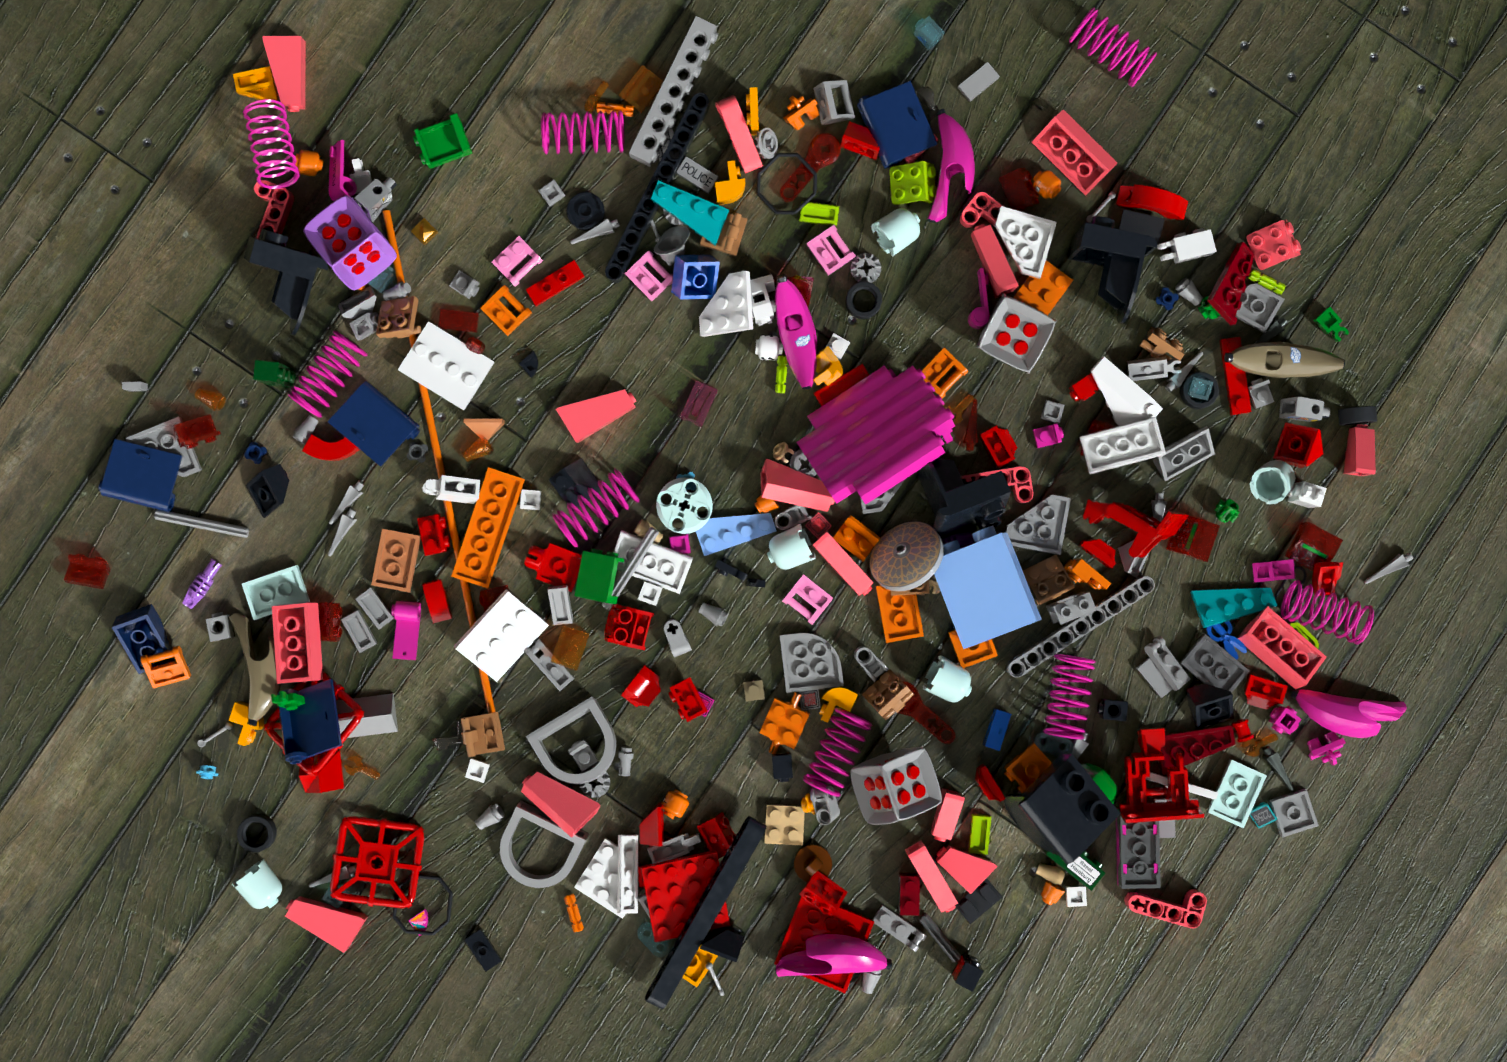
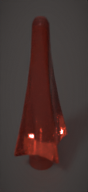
[963,399,978,451]

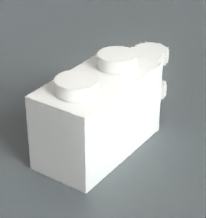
[1158,228,1216,264]
[422,475,480,504]
[1287,481,1327,508]

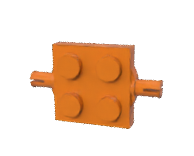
[759,692,810,754]

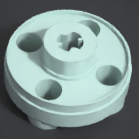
[656,478,713,534]

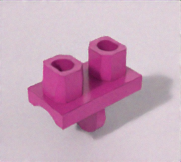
[1307,731,1346,766]

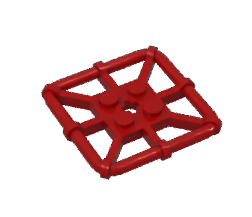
[264,671,364,776]
[330,816,424,908]

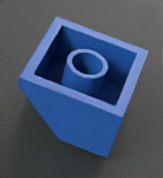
[671,255,720,299]

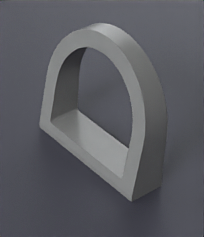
[526,697,616,784]
[500,800,589,888]

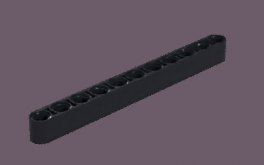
[605,93,709,283]
[645,816,767,1009]

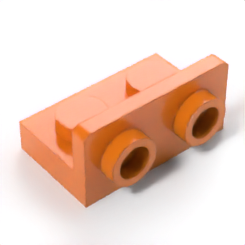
[833,515,880,562]

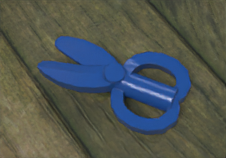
[1206,621,1247,659]

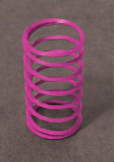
[1069,7,1157,87]
[243,99,300,189]
[541,110,624,155]
[287,330,368,418]
[552,468,640,547]
[1281,580,1374,645]
[1043,654,1096,740]
[803,707,873,797]

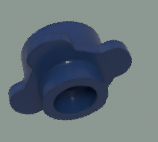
[1156,288,1179,310]
[244,442,267,464]

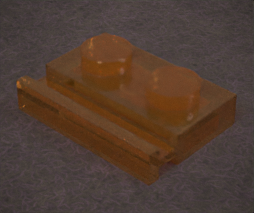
[619,65,664,113]
[550,625,589,671]

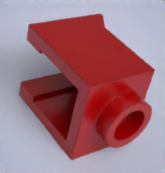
[1069,373,1099,402]

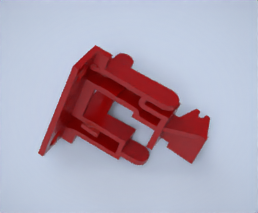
[1083,499,1189,558]
[1120,727,1204,823]

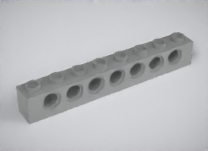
[629,16,719,167]

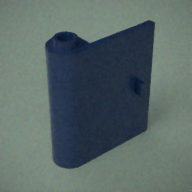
[857,81,938,168]
[328,381,420,467]
[98,439,183,512]
[277,679,342,764]

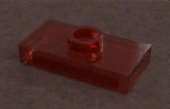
[438,309,479,333]

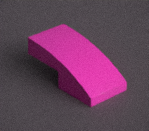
[1252,559,1296,582]

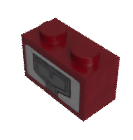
[898,873,920,916]

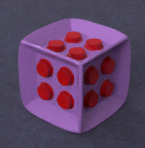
[303,195,397,290]

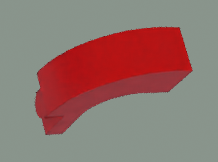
[1116,184,1188,220]
[302,434,360,461]

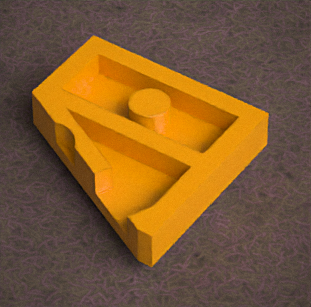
[233,66,279,104]

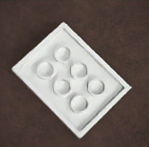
[398,321,494,411]
[454,589,549,682]

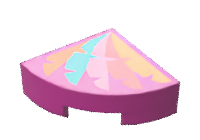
[409,909,428,936]

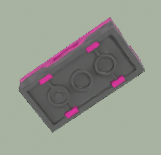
[1116,808,1161,889]

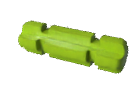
[1248,269,1286,294]
[775,356,787,393]

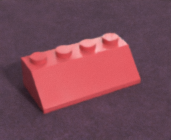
[1032,109,1118,196]
[272,603,323,684]
[1238,606,1327,689]

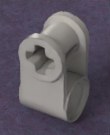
[774,505,812,531]
[664,619,692,658]
[854,646,889,682]
[810,786,840,825]

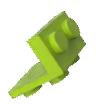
[890,161,937,205]

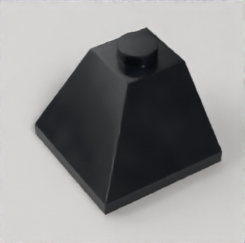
[548,458,601,511]
[245,464,290,518]
[1187,684,1234,730]
[700,925,745,963]

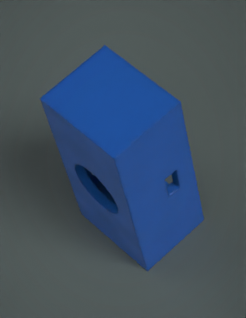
[983,708,1011,751]

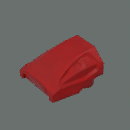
[604,604,654,651]

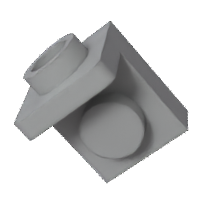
[449,270,480,299]
[349,312,379,341]
[1248,378,1274,409]
[568,740,599,773]

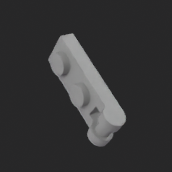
[1144,636,1190,691]
[525,638,574,691]
[872,905,927,952]

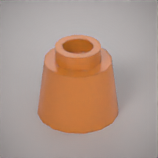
[754,495,779,513]
[1041,880,1065,905]

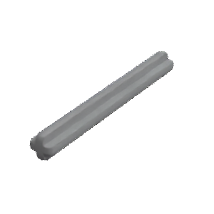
[154,509,249,538]
[602,527,659,610]

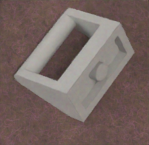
[813,80,855,125]

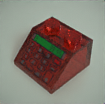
[1166,516,1220,562]
[1285,522,1343,571]

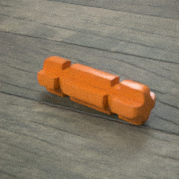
[596,102,634,117]
[564,894,584,932]

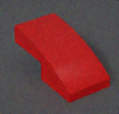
[422,579,452,624]

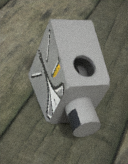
[355,177,397,222]

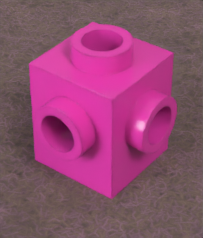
[1269,706,1302,735]

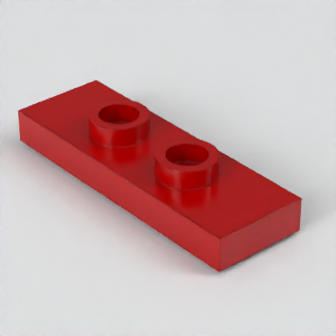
[526,260,585,307]
[813,363,869,407]

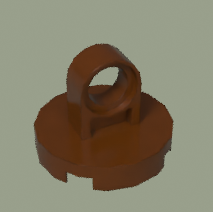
[794,844,832,882]

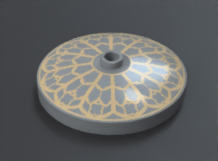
[870,522,944,591]

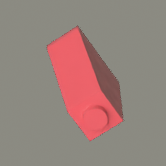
[1343,424,1376,476]
[930,788,965,842]
[936,845,998,894]

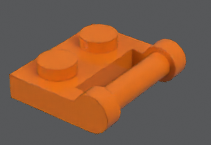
[480,285,532,336]
[922,348,968,399]
[141,646,191,688]

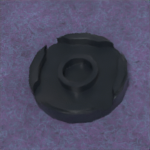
[566,192,605,231]

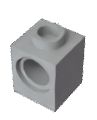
[206,612,235,642]

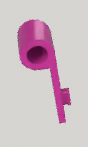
[329,140,357,201]
[968,268,990,329]
[391,601,421,660]

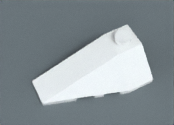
[1091,356,1163,426]

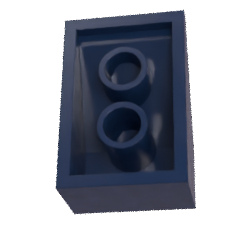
[112,604,175,674]

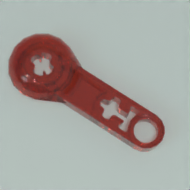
[780,133,841,203]
[898,681,956,744]

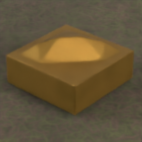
[411,218,439,245]

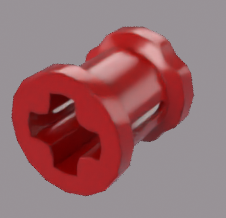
[1231,718,1254,742]

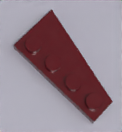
[1207,242,1255,325]
[1159,726,1236,775]

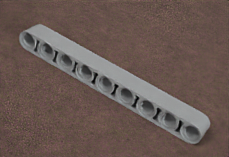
[1006,576,1155,677]

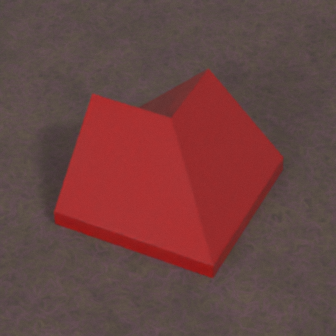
[841,121,880,160]
[1273,422,1323,468]
[299,750,344,793]
[639,802,664,846]

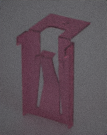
[680,380,718,428]

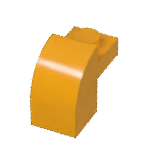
[715,160,745,205]
[813,346,843,386]
[819,687,858,723]
[229,701,264,746]

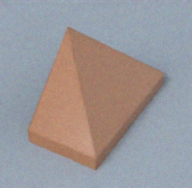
[464,419,505,443]

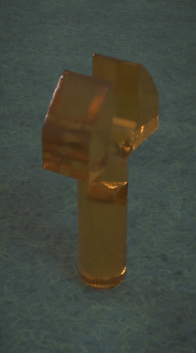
[584,81,609,113]
[948,394,974,425]
[1241,733,1278,757]
[344,755,380,780]

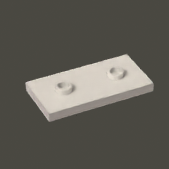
[1079,417,1166,475]
[613,530,693,594]

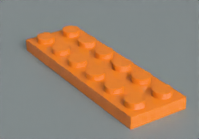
[451,467,525,588]

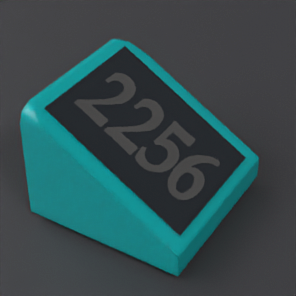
[1250,802,1277,828]

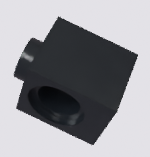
[1097,699,1128,721]
[772,753,793,782]

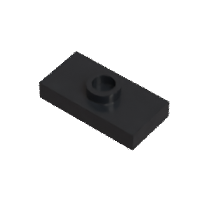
[465,928,502,972]

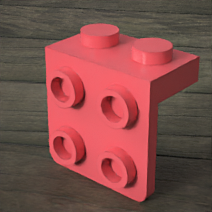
[1246,220,1301,270]

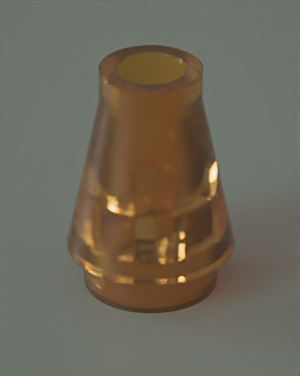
[195,388,226,411]
[462,437,492,462]

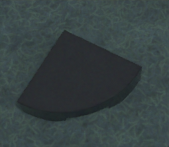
[519,351,538,378]
[746,579,766,588]

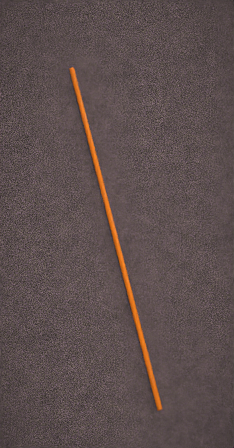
[382,210,495,713]

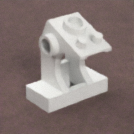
[750,274,776,326]

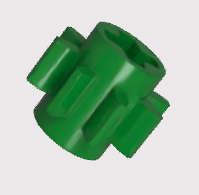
[1198,296,1220,319]
[1215,499,1240,523]

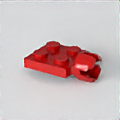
[524,543,582,593]

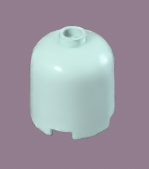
[871,208,920,257]
[1250,460,1296,504]
[767,524,816,570]
[923,655,972,702]
[232,859,282,909]

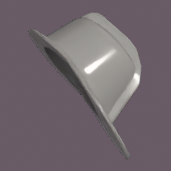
[654,226,690,266]

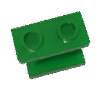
[413,113,473,169]
[574,548,624,604]

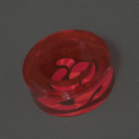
[465,337,485,354]

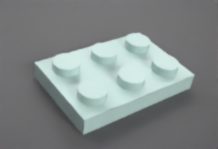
[242,565,310,620]
[1206,759,1267,828]

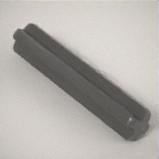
[919,913,961,963]

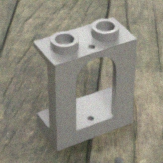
[1046,591,1097,625]

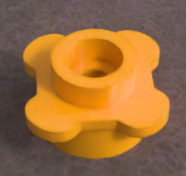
[801,793,816,815]

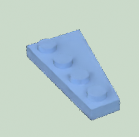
[696,513,777,556]

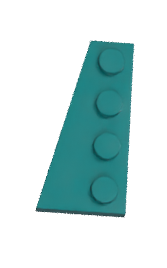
[651,180,729,246]
[1190,588,1278,628]

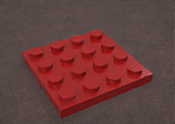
[641,850,730,942]
[774,896,874,993]

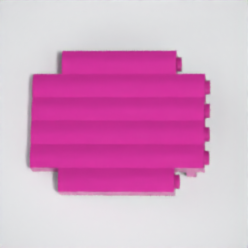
[797,366,955,505]

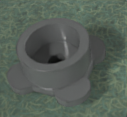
[407,442,428,463]

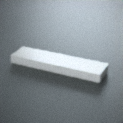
[1146,772,1218,799]
[617,835,638,914]

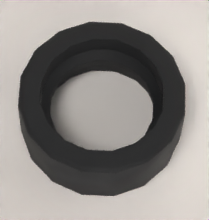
[846,281,882,319]
[1180,372,1219,409]
[1338,406,1377,425]
[237,814,277,852]

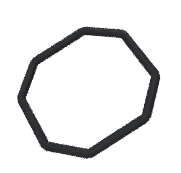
[756,153,817,214]
[392,875,453,936]

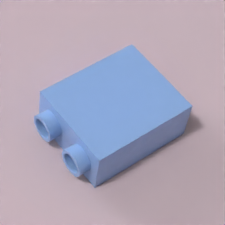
[934,526,1042,649]

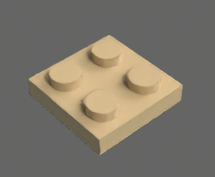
[765,804,805,845]

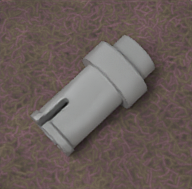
[383,282,411,301]
[618,746,634,776]

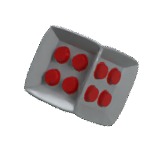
[976,293,1057,374]
[850,747,942,825]

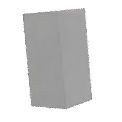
[1152,426,1215,481]
[336,693,398,738]

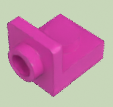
[1032,424,1064,448]

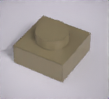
[743,680,765,701]

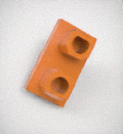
[783,96,820,130]

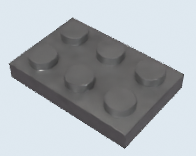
[1179,634,1249,693]

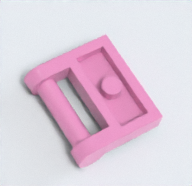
[806,225,856,276]
[492,236,543,287]
[625,251,673,302]
[782,574,833,625]

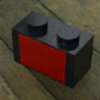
[951,954,984,992]

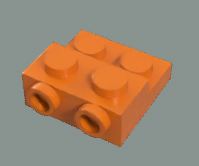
[1064,559,1111,590]
[1004,743,1052,793]

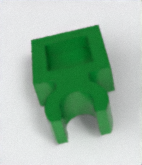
[1314,307,1349,342]
[271,691,305,710]

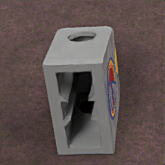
[1279,397,1330,422]

